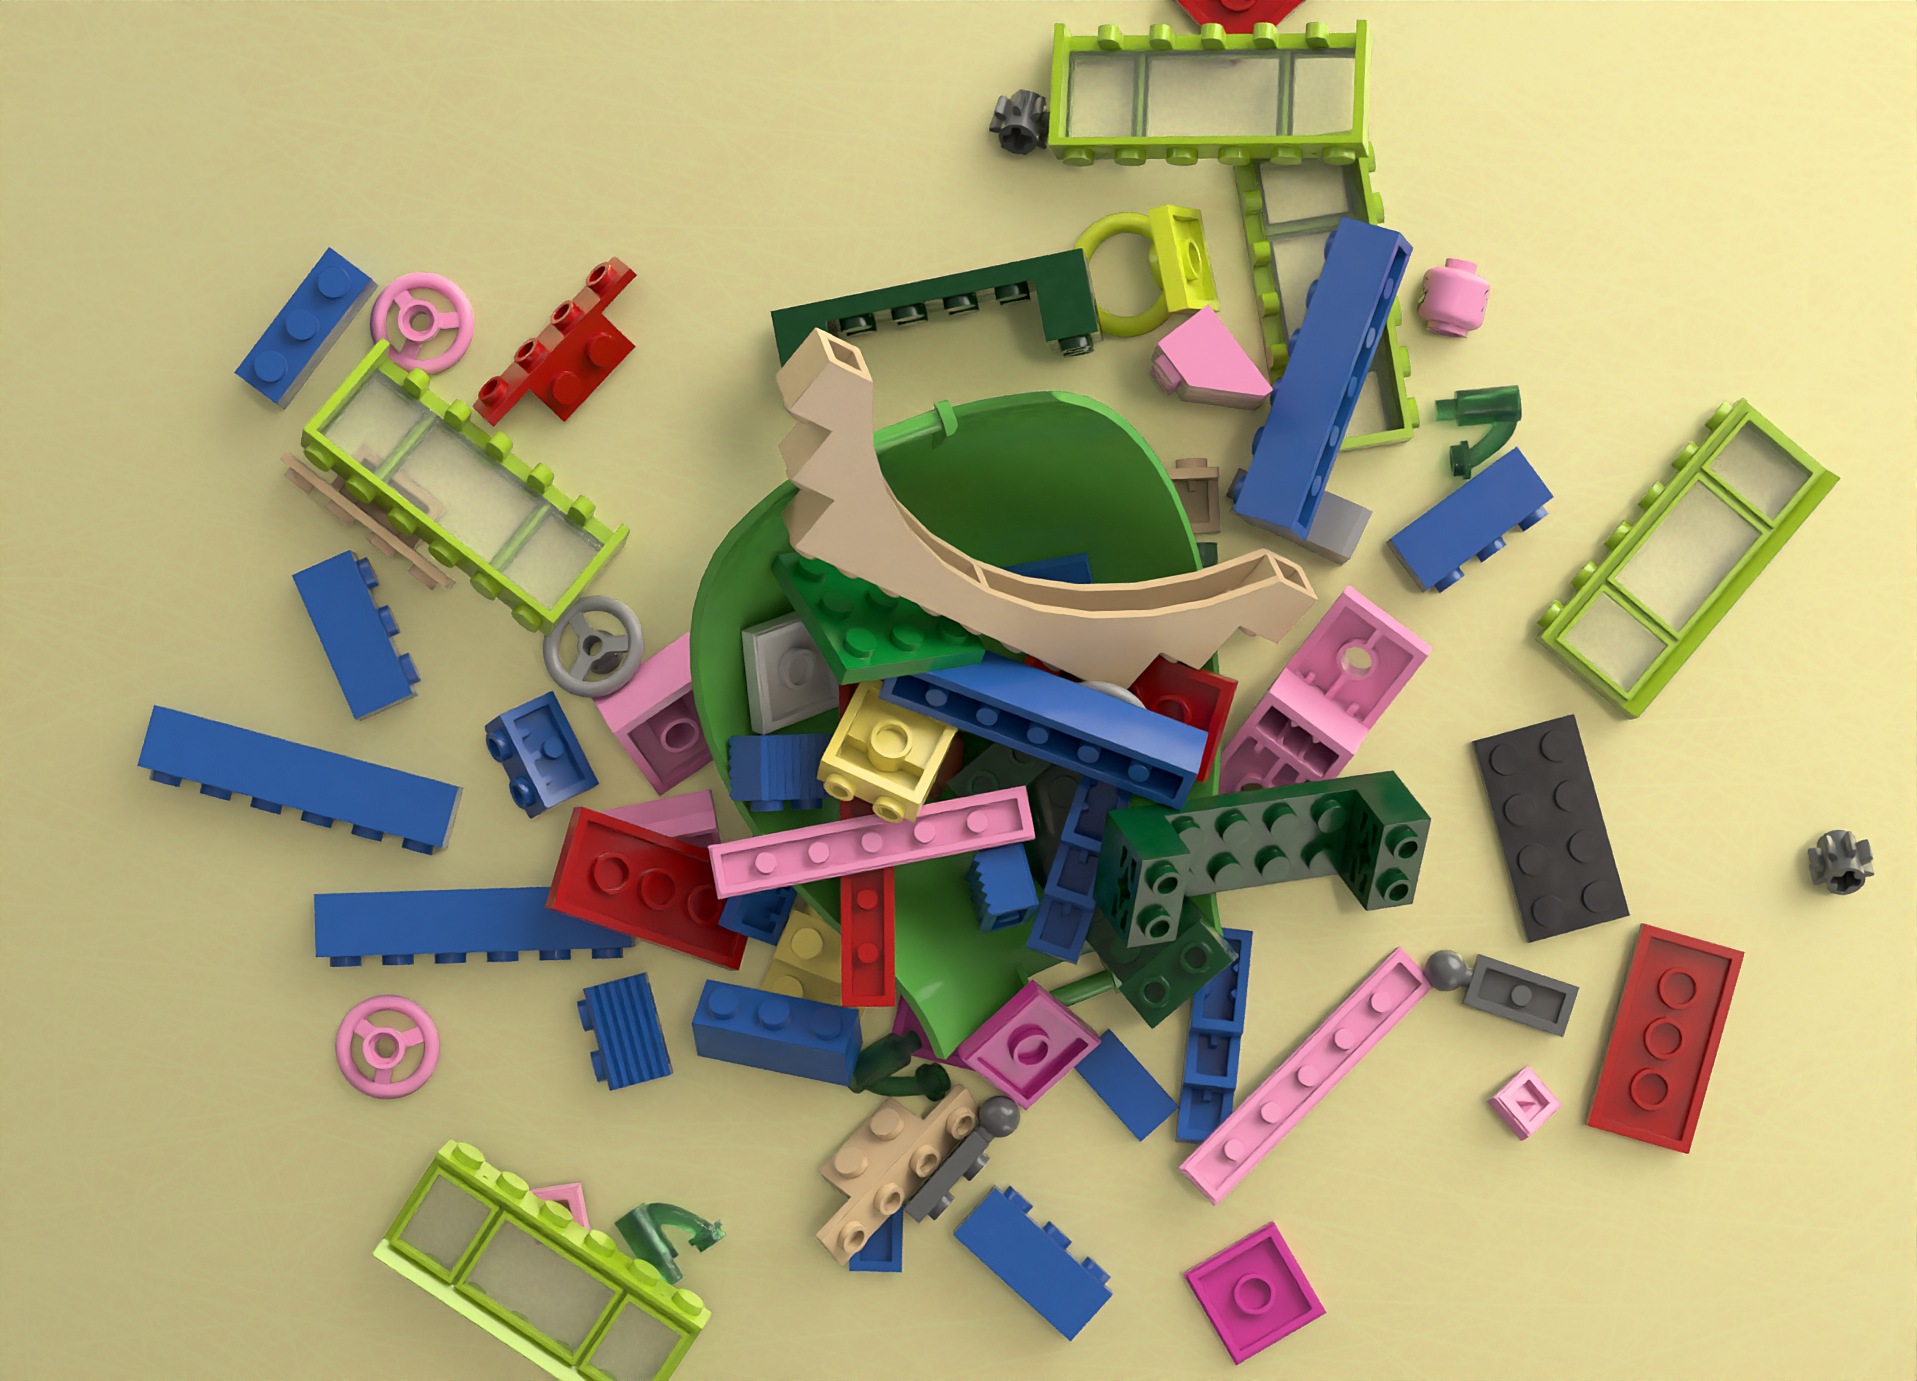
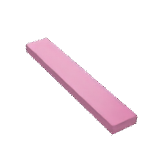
[708,786,1035,899]
[1177,947,1433,1206]

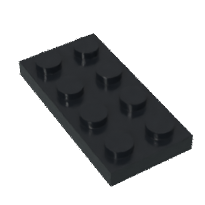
[1471,714,1630,943]

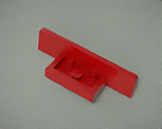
[473,257,637,427]

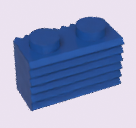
[728,733,835,811]
[965,843,1039,934]
[577,972,673,1091]

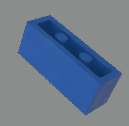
[234,247,379,410]
[1385,446,1554,593]
[292,550,421,721]
[692,979,863,1087]
[953,1185,1113,1342]

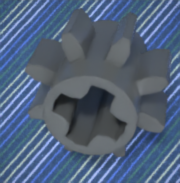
[989,89,1050,155]
[1808,830,1875,895]

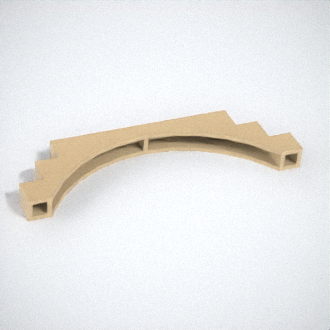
[775,327,1318,690]

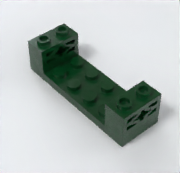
[770,248,1104,368]
[947,742,1239,1029]
[1092,770,1431,948]

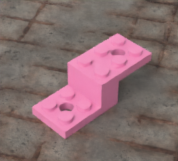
[1218,585,1433,795]

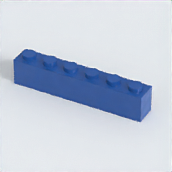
[1233,216,1413,542]
[878,650,1208,811]
[137,705,464,855]
[314,887,635,967]

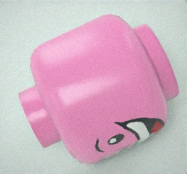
[1417,258,1490,338]

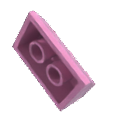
[1150,305,1273,411]
[592,631,714,796]

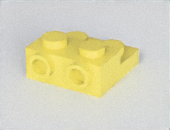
[816,680,959,823]
[760,903,866,1021]

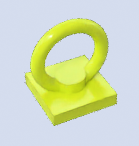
[1072,204,1221,337]

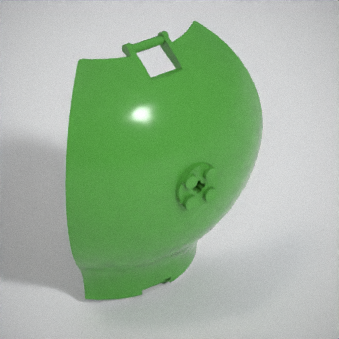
[689,391,1224,1060]

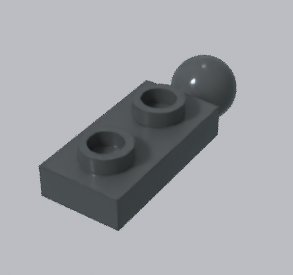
[1425,950,1579,1037]
[903,1096,1020,1223]

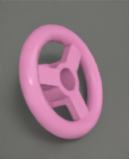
[370,272,474,375]
[335,995,440,1099]

